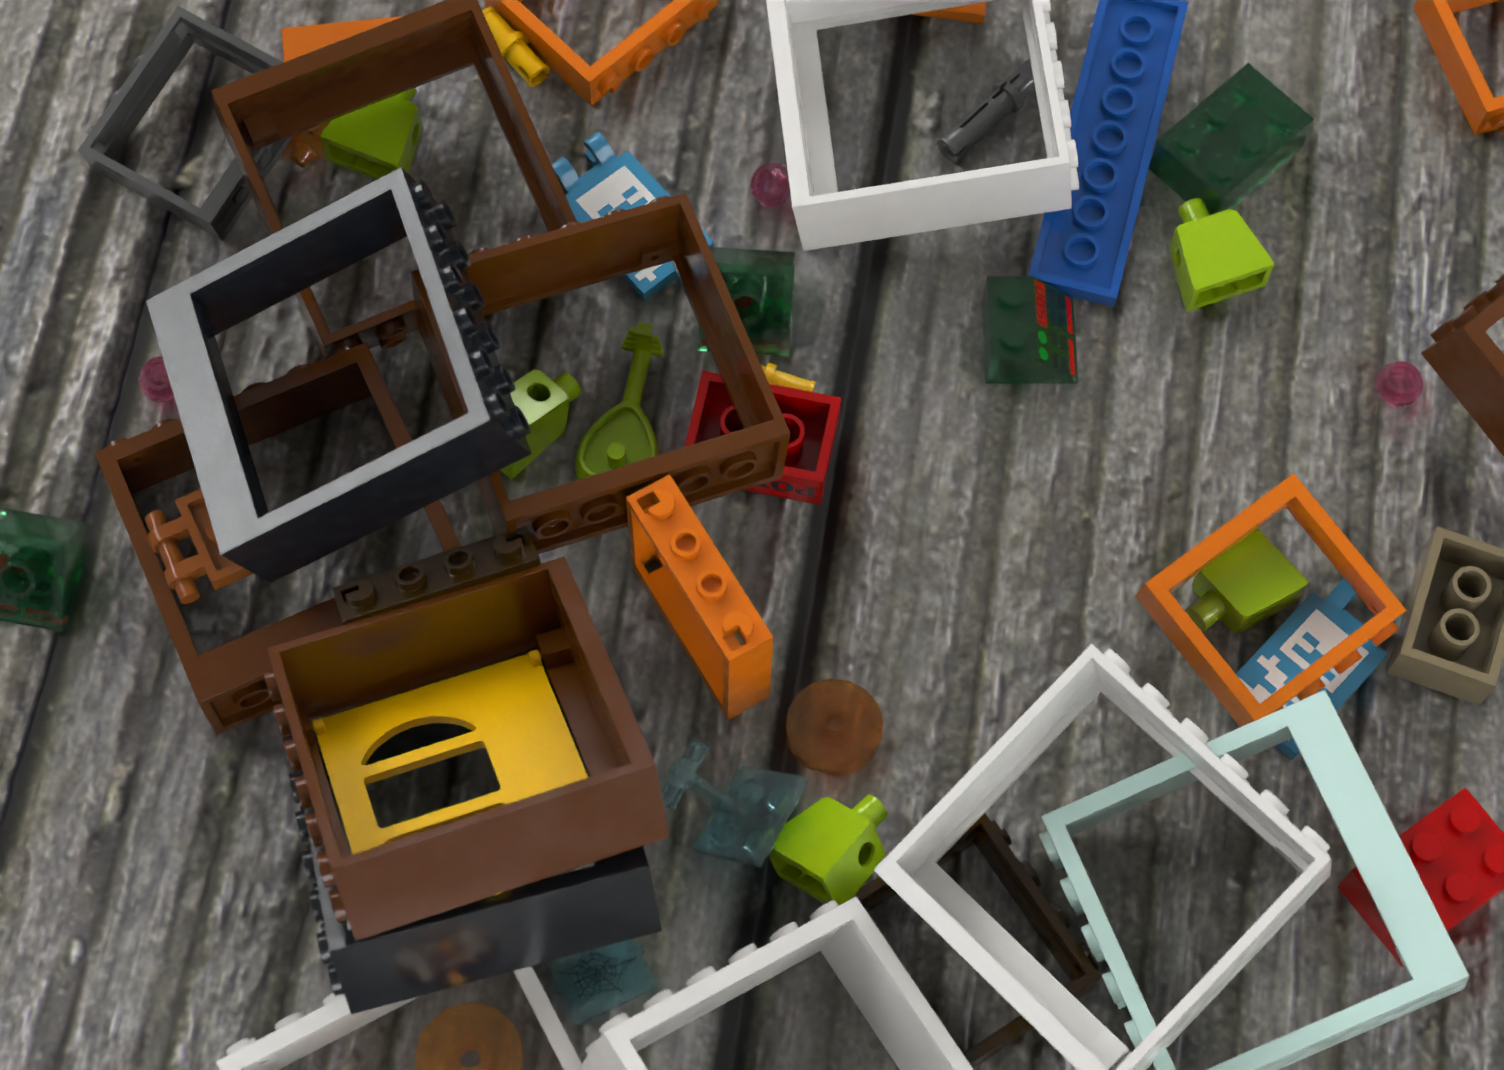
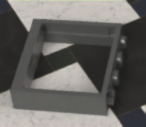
[78,6,294,241]

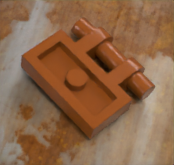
[145,489,254,604]

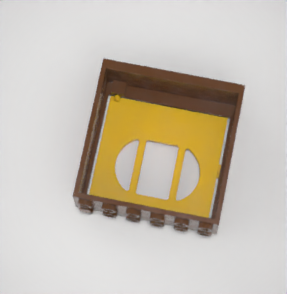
[263,556,669,941]

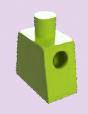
[320,88,423,179]
[1169,198,1275,312]
[500,369,581,480]
[1186,529,1309,634]
[762,794,888,905]

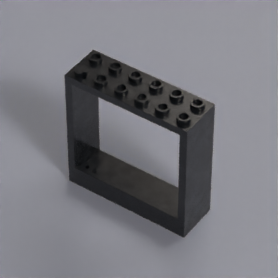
[146,167,532,583]
[283,659,662,1014]

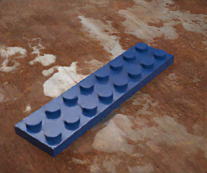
[1026,0,1189,307]

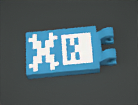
[551,132,714,302]
[1236,578,1400,760]

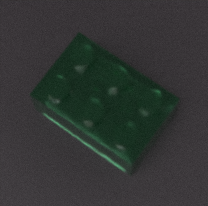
[1148,63,1314,215]

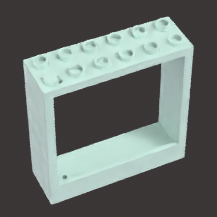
[1039,690,1469,1070]

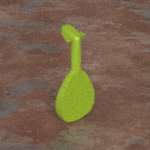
[575,321,664,480]

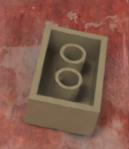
[1386,526,1504,705]

